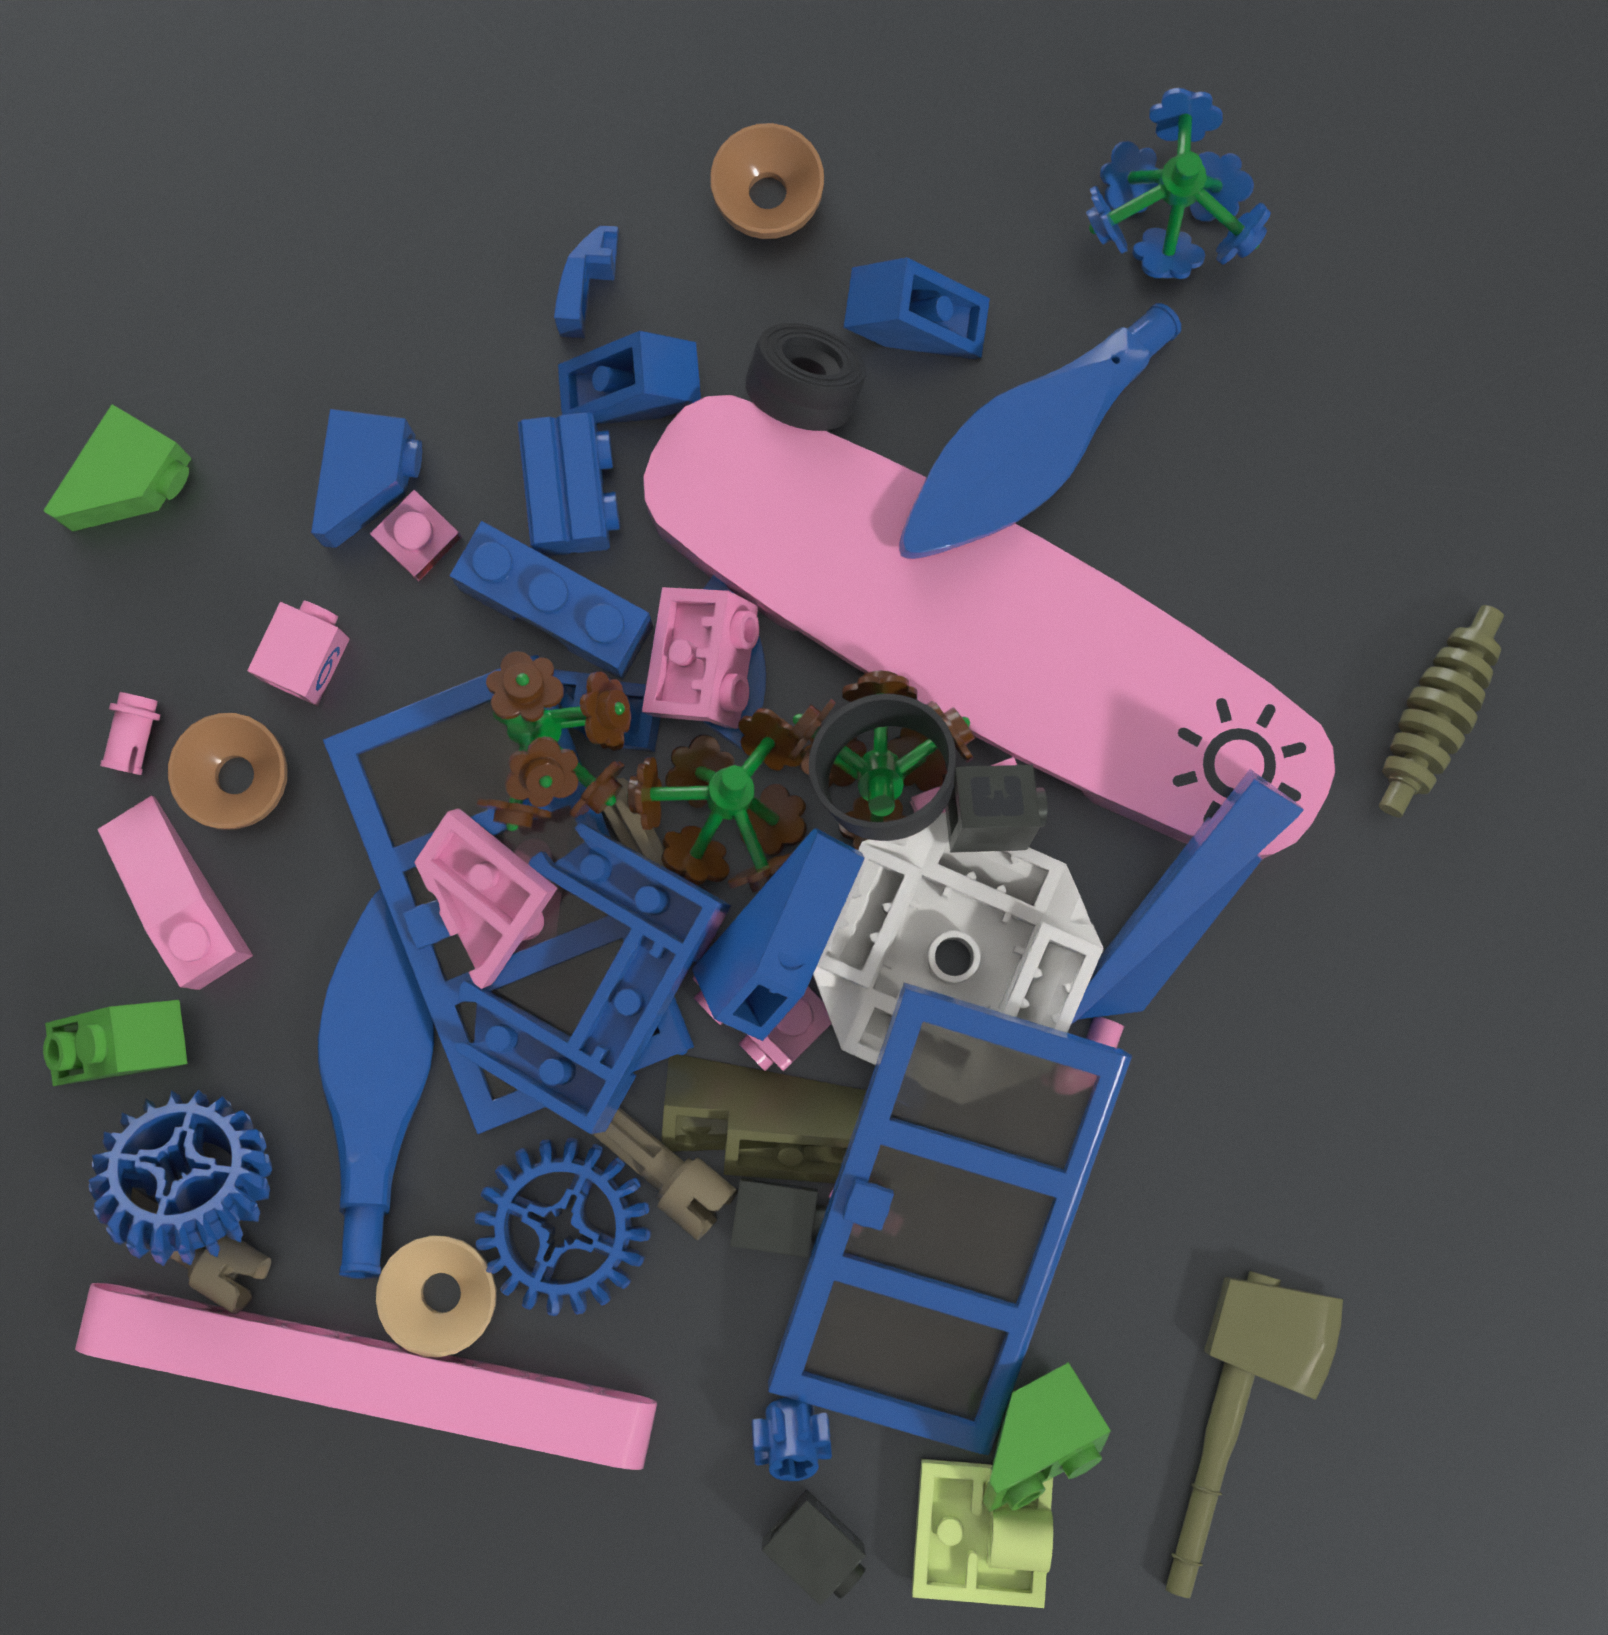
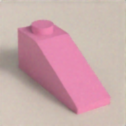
[97,795,253,990]

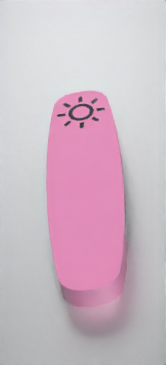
[644,395,1335,859]

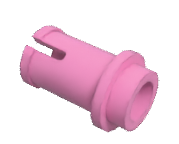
[100,692,161,775]

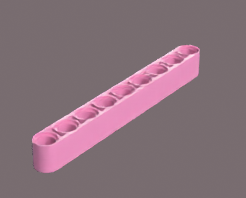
[75,1283,657,1470]

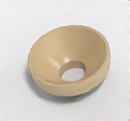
[376,1235,497,1357]

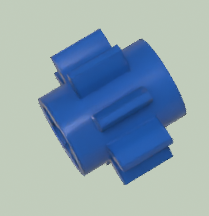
[752,1398,832,1481]

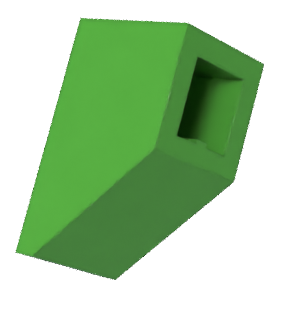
[43,1000,188,1086]
[983,1362,1111,1512]

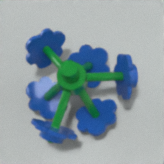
[1086,88,1271,279]

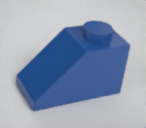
[843,257,990,359]
[558,331,701,424]
[311,409,422,548]

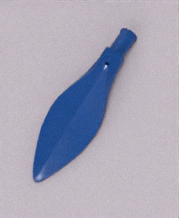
[899,303,1181,559]
[318,888,434,1279]

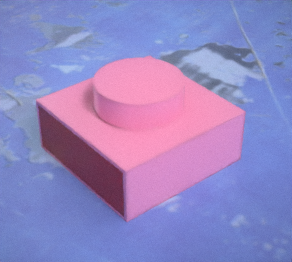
[370,490,462,582]

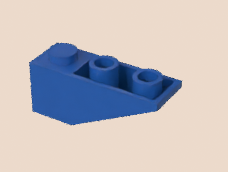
[692,828,865,1041]

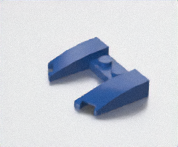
[455,823,731,1134]

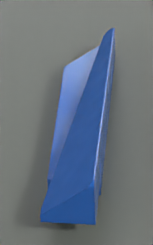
[1071,769,1304,1024]

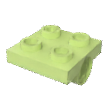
[911,1459,1053,1608]

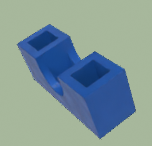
[449,521,653,681]

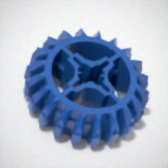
[89,1090,272,1266]
[475,1138,651,1316]

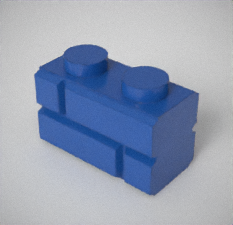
[517,412,620,557]

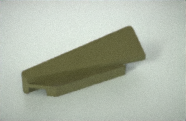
[661,1054,979,1190]

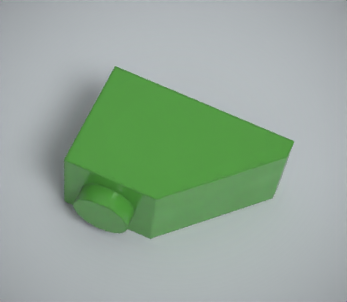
[43,404,192,531]

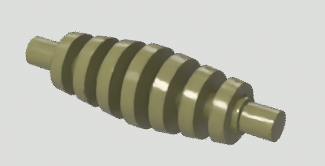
[1379,605,1504,818]

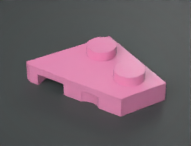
[414,808,558,989]

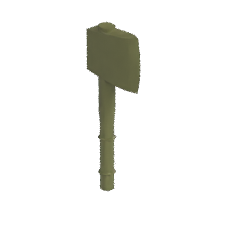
[1165,1271,1343,1598]

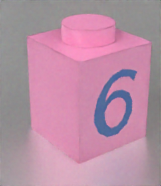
[247,601,350,706]

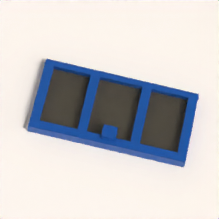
[323,655,694,1134]
[768,982,1132,1455]

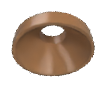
[711,123,824,239]
[168,713,287,830]

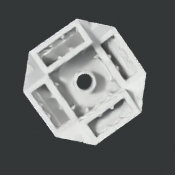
[813,812,1104,1103]

